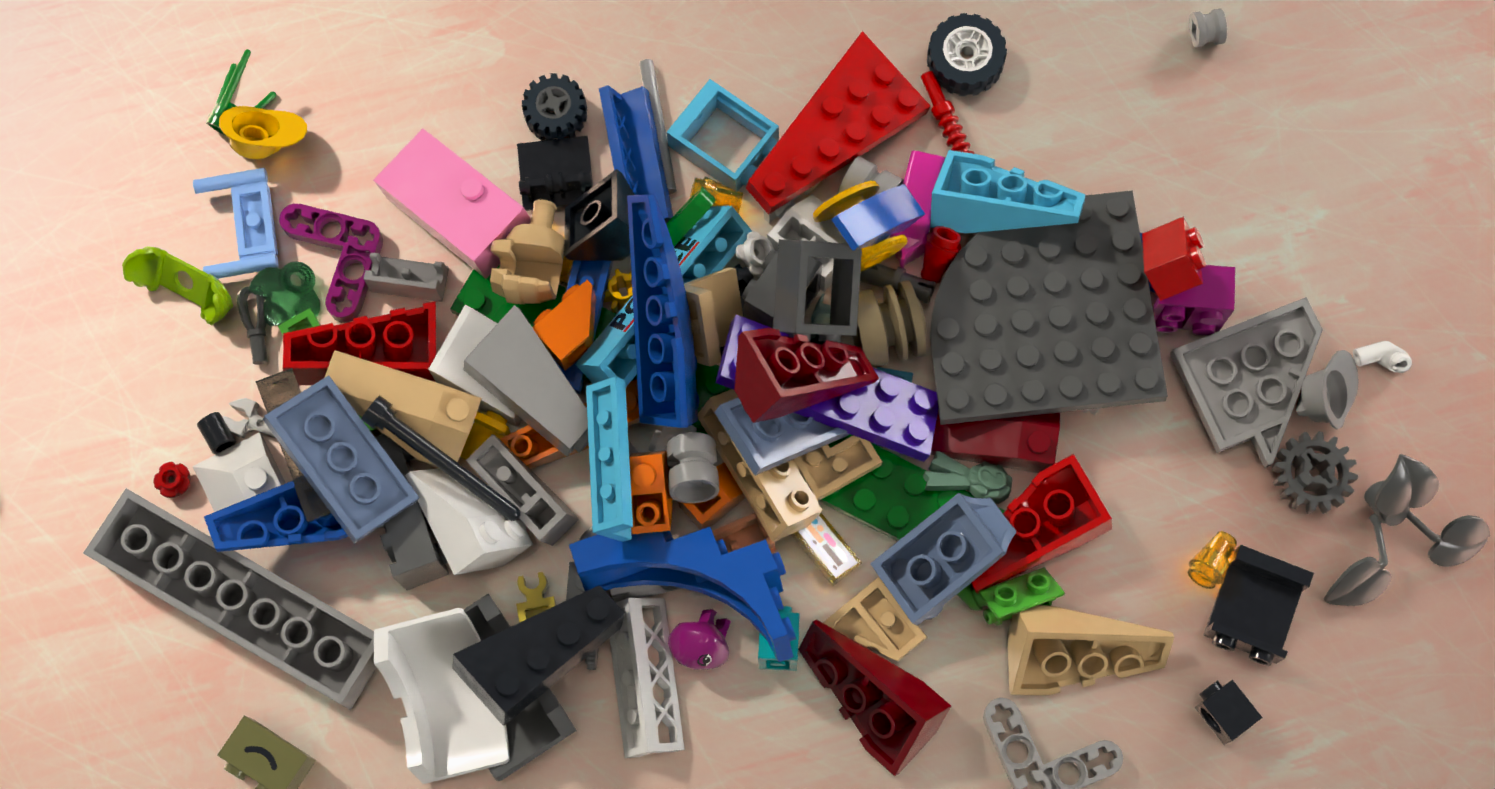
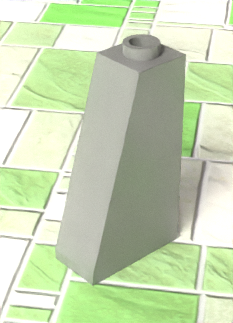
[463,305,589,457]

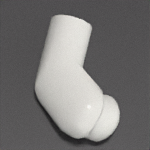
[1353,341,1412,373]

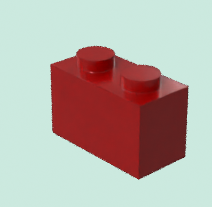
[1142,216,1206,301]

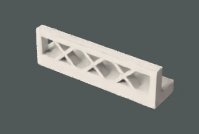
[610,598,685,758]

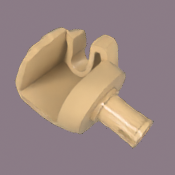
[490,199,564,305]

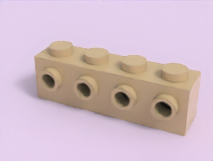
[698,389,823,542]

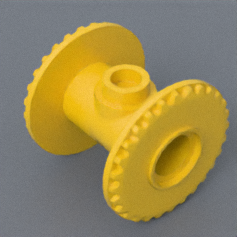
[813,181,908,272]

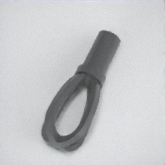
[237,286,268,365]

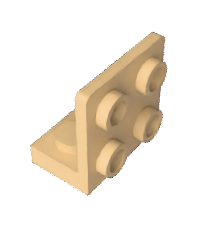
[684,267,743,367]

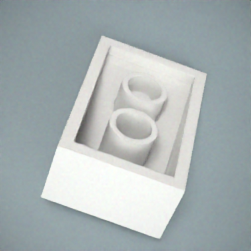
[405,468,533,575]

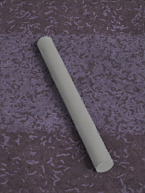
[639,59,677,194]

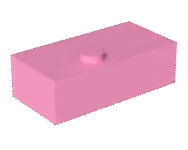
[373,128,531,279]

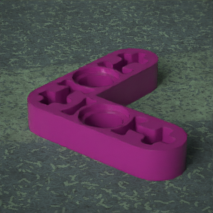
[279,203,383,323]

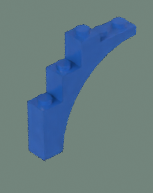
[569,527,796,662]

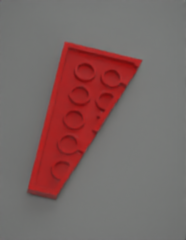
[746,31,931,215]

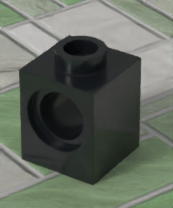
[1195,680,1263,745]

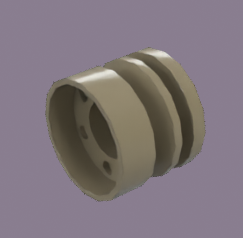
[852,280,927,367]

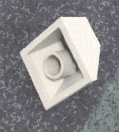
[193,432,285,512]

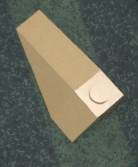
[324,350,482,467]
[1007,605,1174,695]

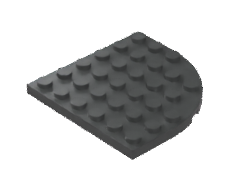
[930,190,1168,425]

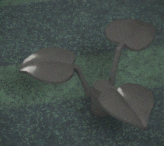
[1324,454,1490,606]

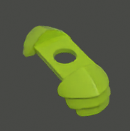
[122,246,233,326]

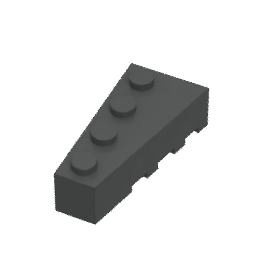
[375,434,449,590]

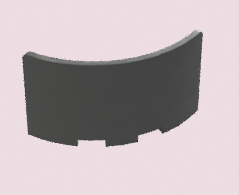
[464,593,577,781]

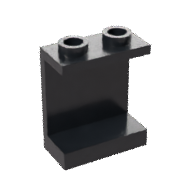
[1204,545,1314,666]

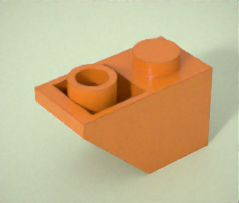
[532,280,596,371]
[629,450,673,534]
[678,462,746,530]

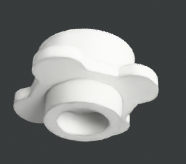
[736,231,774,275]

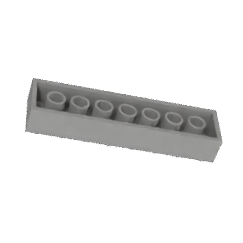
[83,488,377,710]

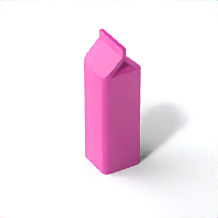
[890,150,945,268]

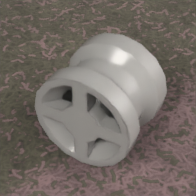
[1189,9,1227,48]

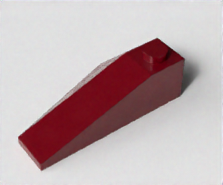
[734,328,879,423]
[930,410,1060,473]
[798,620,951,776]

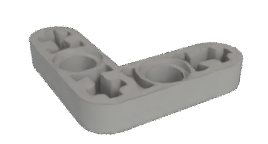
[983,698,1123,789]

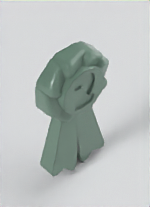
[923,451,1012,504]

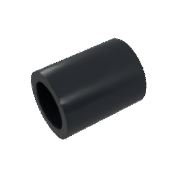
[197,412,236,454]

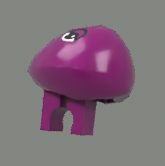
[668,609,731,670]

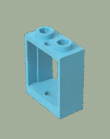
[667,79,779,193]

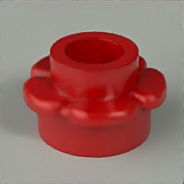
[153,462,190,498]

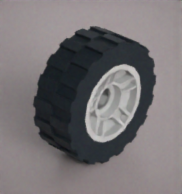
[927,13,1007,96]

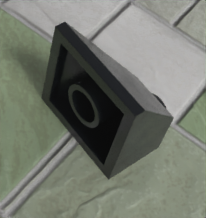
[564,169,635,261]

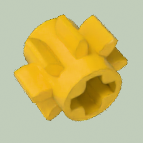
[604,268,633,313]

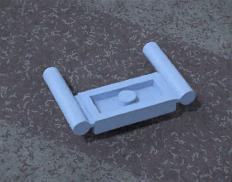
[193,167,279,279]

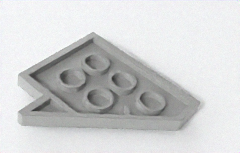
[1170,297,1323,468]

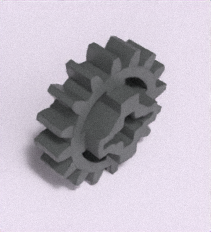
[1272,431,1358,514]

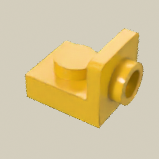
[459,411,511,461]

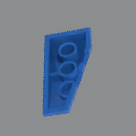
[204,476,348,552]

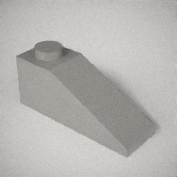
[466,434,579,546]

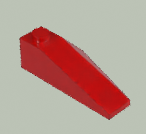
[971,454,1112,593]

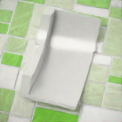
[374,608,510,784]

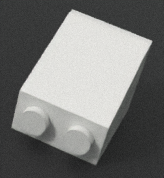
[429,305,522,428]

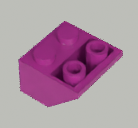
[1153,265,1235,336]

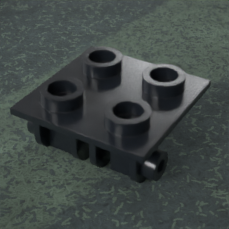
[517,136,593,211]

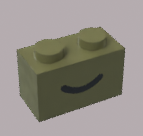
[217,715,316,789]

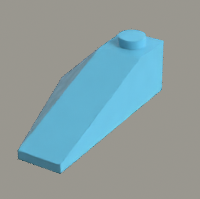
[930,150,1086,234]

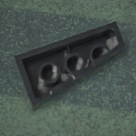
[452,585,625,726]

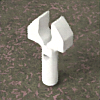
[223,398,276,438]

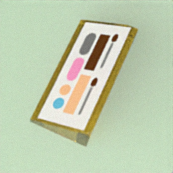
[791,513,862,586]

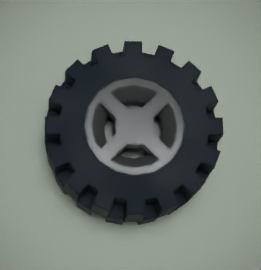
[522,73,587,140]

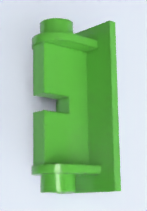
[979,567,1065,626]

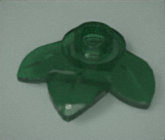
[248,262,320,326]

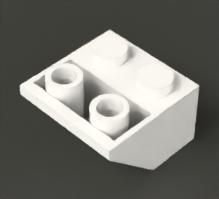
[767,194,848,292]

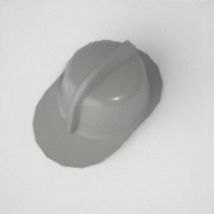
[1296,350,1358,429]

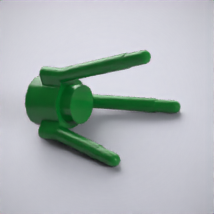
[206,49,276,136]

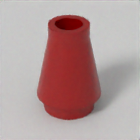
[920,226,962,283]

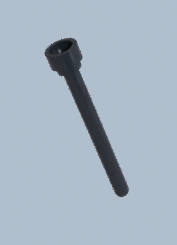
[361,395,521,521]

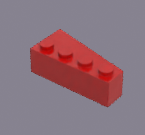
[283,301,436,385]

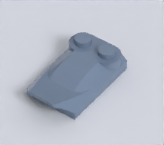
[870,493,1017,626]

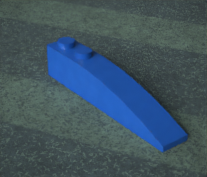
[627,194,699,428]

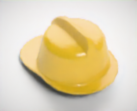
[219,106,307,160]

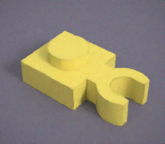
[516,572,556,623]

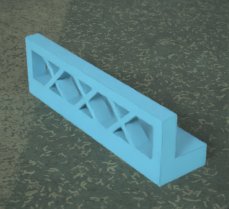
[586,376,633,542]

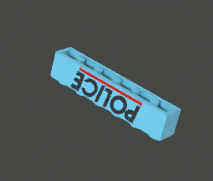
[575,206,752,387]

